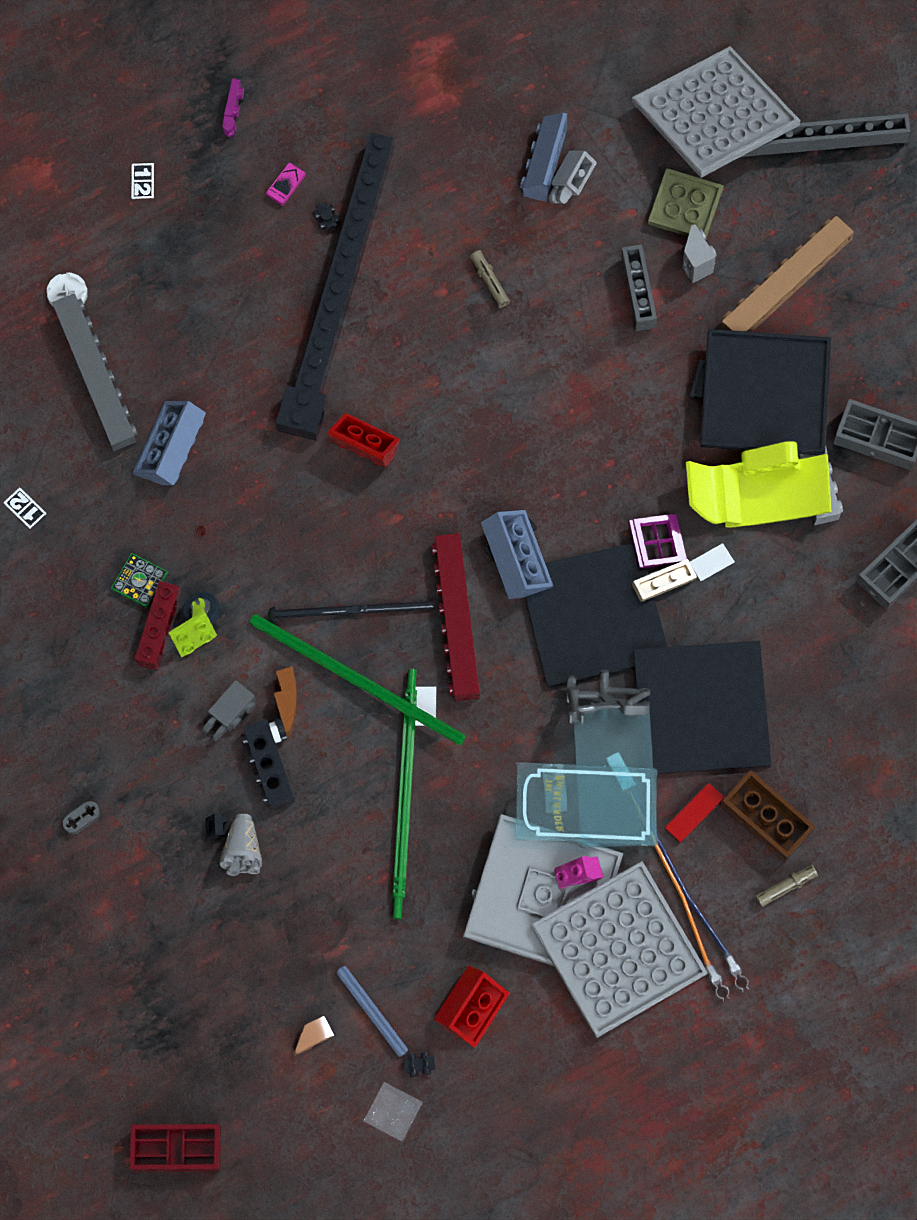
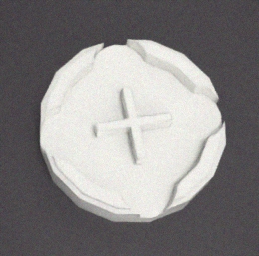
[47,273,87,307]

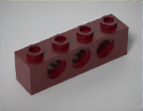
[135,581,182,671]

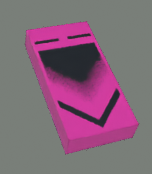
[266,163,306,206]

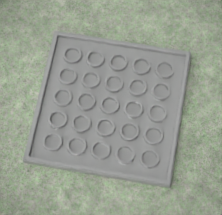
[632,46,800,178]
[531,861,708,1038]

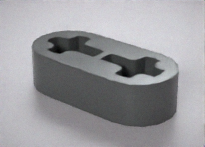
[63,801,100,835]

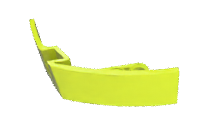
[686,442,832,528]

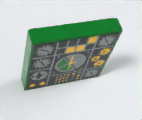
[111,553,168,608]

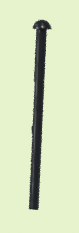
[268,601,433,622]

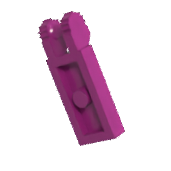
[222,78,244,138]

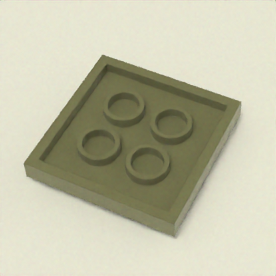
[648,168,724,241]

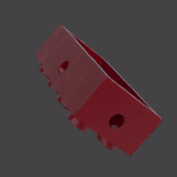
[130,1124,222,1172]

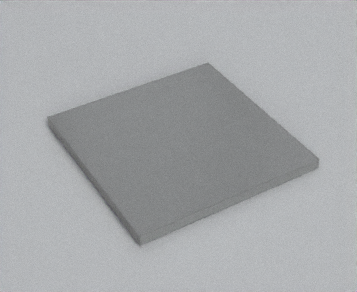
[463,814,623,966]

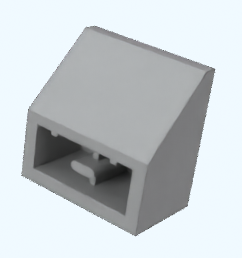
[682,224,717,284]

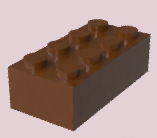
[721,770,816,863]

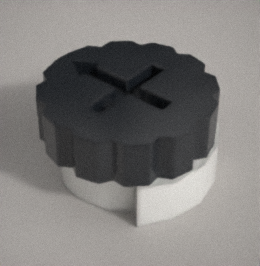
[269,717,287,743]

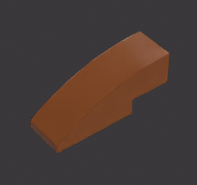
[274,667,298,737]

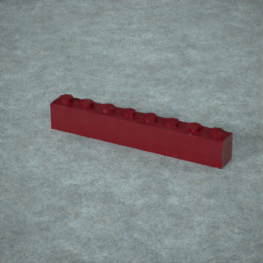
[432,533,480,702]

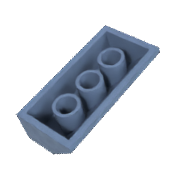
[520,113,567,202]
[133,401,206,485]
[481,510,553,599]

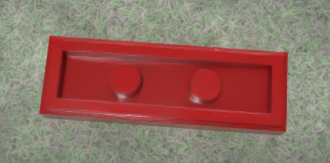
[665,783,725,843]

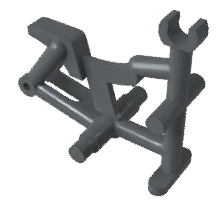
[567,670,650,724]

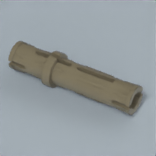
[470,250,510,308]
[755,864,818,907]

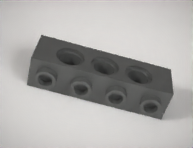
[621,244,657,331]

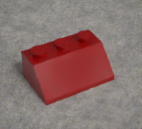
[328,413,400,468]
[434,965,510,1048]

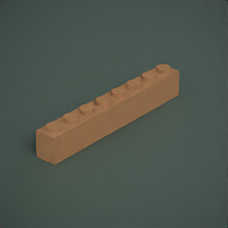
[721,216,854,332]

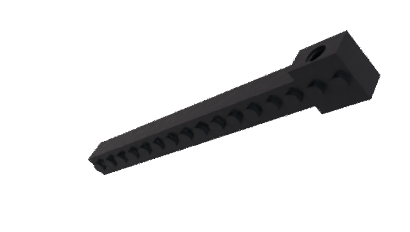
[276,133,395,441]

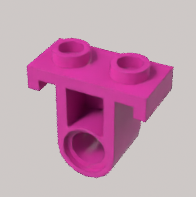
[554,856,604,889]

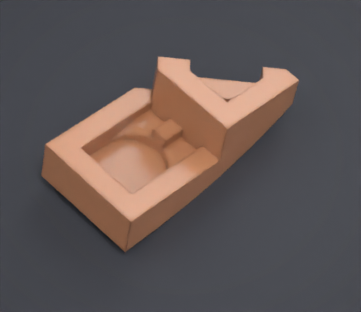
[294,1016,334,1056]

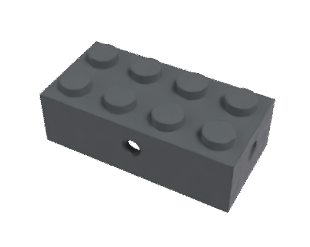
[833,399,917,471]
[857,519,917,611]

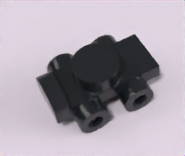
[314,202,340,231]
[403,1052,435,1077]

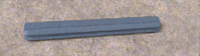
[337,966,408,1057]

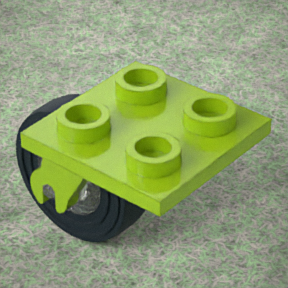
[168,592,221,657]

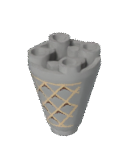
[219,814,262,876]

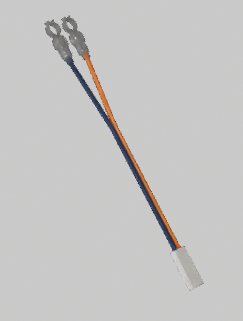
[606,753,749,1002]

